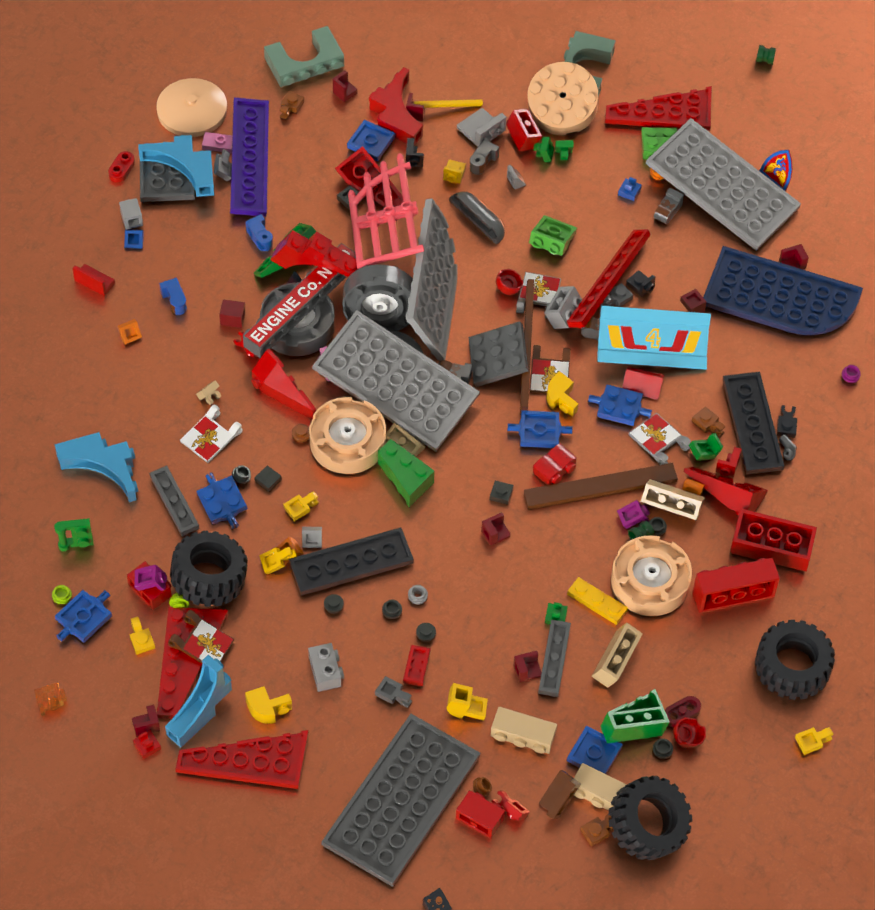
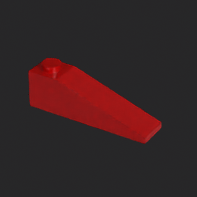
[335,146,403,207]
[251,349,316,420]
[683,467,768,515]

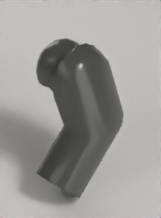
[779,434,797,460]

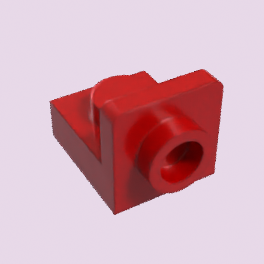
[716,447,742,477]

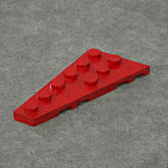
[605,86,712,131]
[157,607,229,719]
[175,730,309,789]

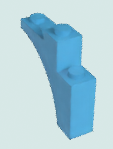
[138,135,214,197]
[54,432,139,502]
[165,655,232,748]

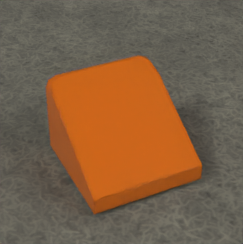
[276,537,304,564]

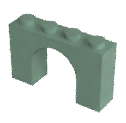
[264,26,344,87]
[564,31,616,97]

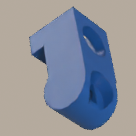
[246,214,273,252]
[159,277,187,315]

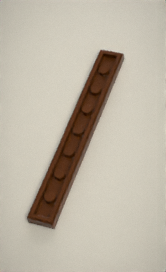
[520,279,534,415]
[524,463,678,509]

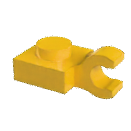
[283,491,319,521]
[259,547,297,574]
[129,616,155,655]
[795,727,833,755]

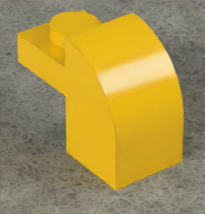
[546,371,578,417]
[447,683,488,720]
[245,686,292,724]

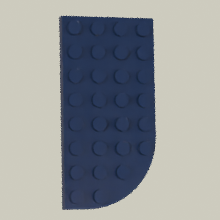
[703,246,863,335]

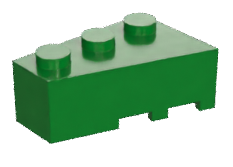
[378,439,435,508]
[600,689,669,743]

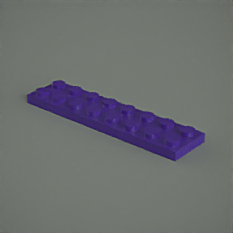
[230,97,269,217]

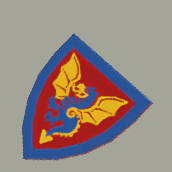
[759,150,793,191]

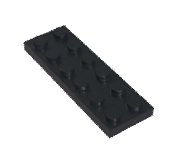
[722,372,784,475]
[289,527,414,596]

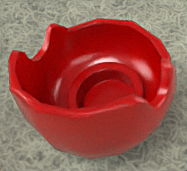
[496,269,524,295]
[673,717,706,748]

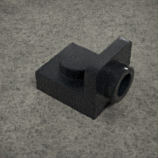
[406,138,424,167]
[626,270,656,297]

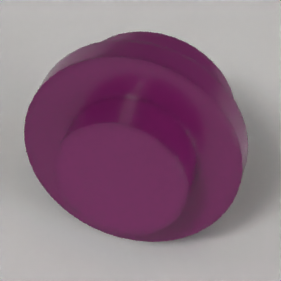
[842,365,861,383]

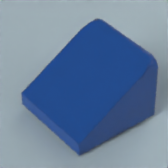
[124,230,144,249]

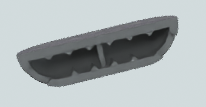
[449,192,505,244]

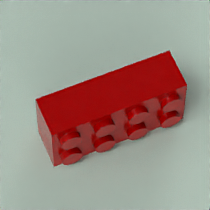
[730,509,817,571]
[692,558,780,613]

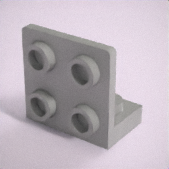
[457,108,507,147]

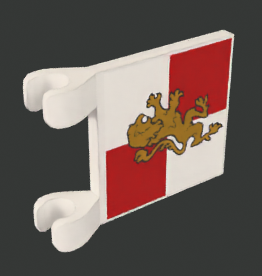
[180,405,243,463]

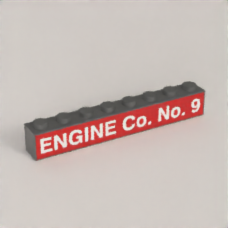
[243,243,356,358]

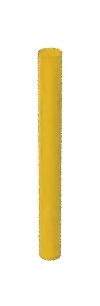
[413,99,483,108]

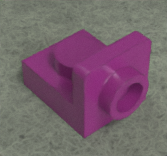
[617,500,650,529]
[134,565,167,591]

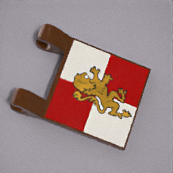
[530,345,571,394]
[168,610,234,663]

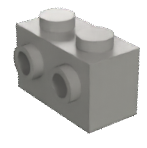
[544,286,582,329]
[308,643,344,692]

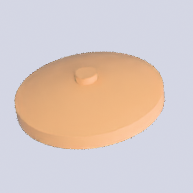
[157,78,227,137]

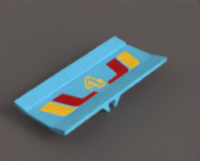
[597,306,711,370]

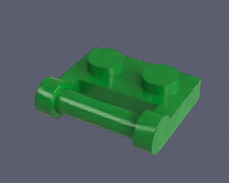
[54,518,94,551]

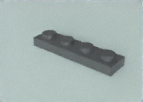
[149,466,199,536]
[538,620,571,697]

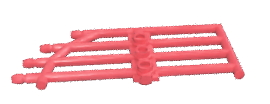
[348,153,424,269]

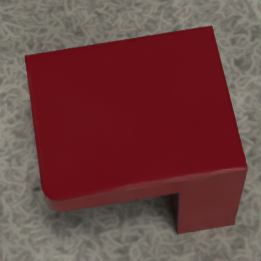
[333,70,357,102]
[406,93,426,122]
[779,244,809,270]
[680,289,706,313]
[219,299,246,328]
[481,512,510,546]
[513,651,542,683]
[132,704,160,737]

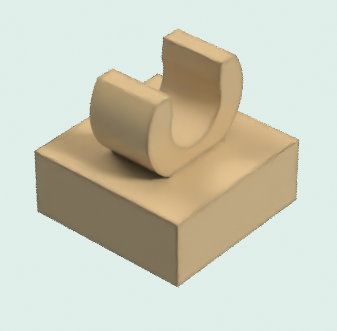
[196,380,221,405]

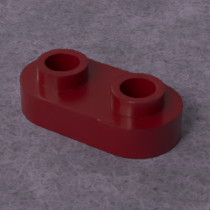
[665,696,701,727]

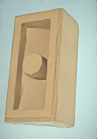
[386,423,426,457]

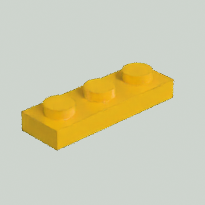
[567,577,628,625]

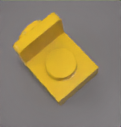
[443,160,466,184]

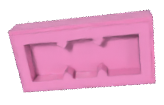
[202,132,232,153]

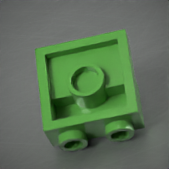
[641,127,677,159]
[529,215,577,256]

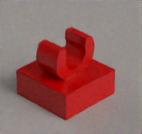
[133,730,161,759]

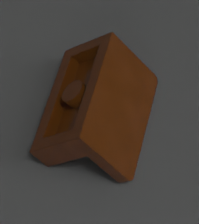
[539,770,581,819]

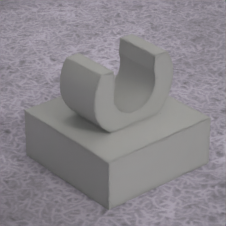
[302,527,322,548]

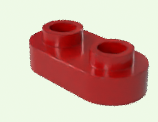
[108,151,135,182]

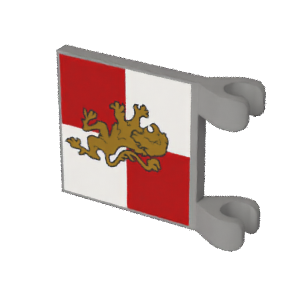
[516,272,561,318]
[629,413,691,465]

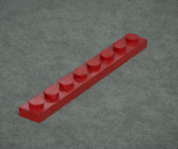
[567,229,651,328]

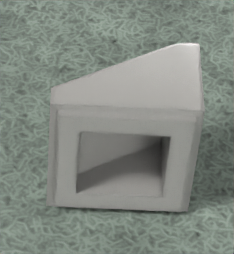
[507,165,526,189]

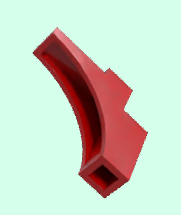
[369,67,423,146]
[270,230,358,277]

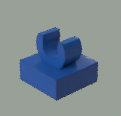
[618,177,642,201]

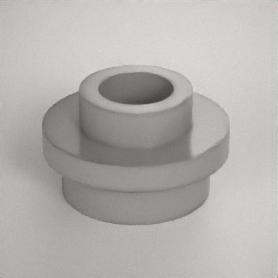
[408,585,428,604]

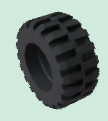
[170,531,248,607]
[755,619,835,700]
[608,776,692,860]

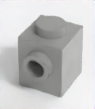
[119,198,143,230]

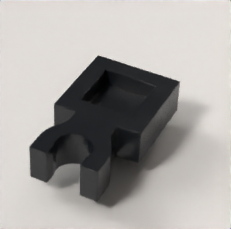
[776,405,797,438]

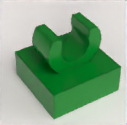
[533,137,554,162]
[554,140,574,160]
[545,602,568,625]

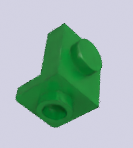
[688,433,723,460]

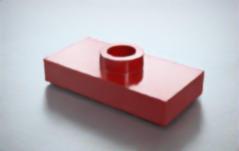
[403,645,431,687]

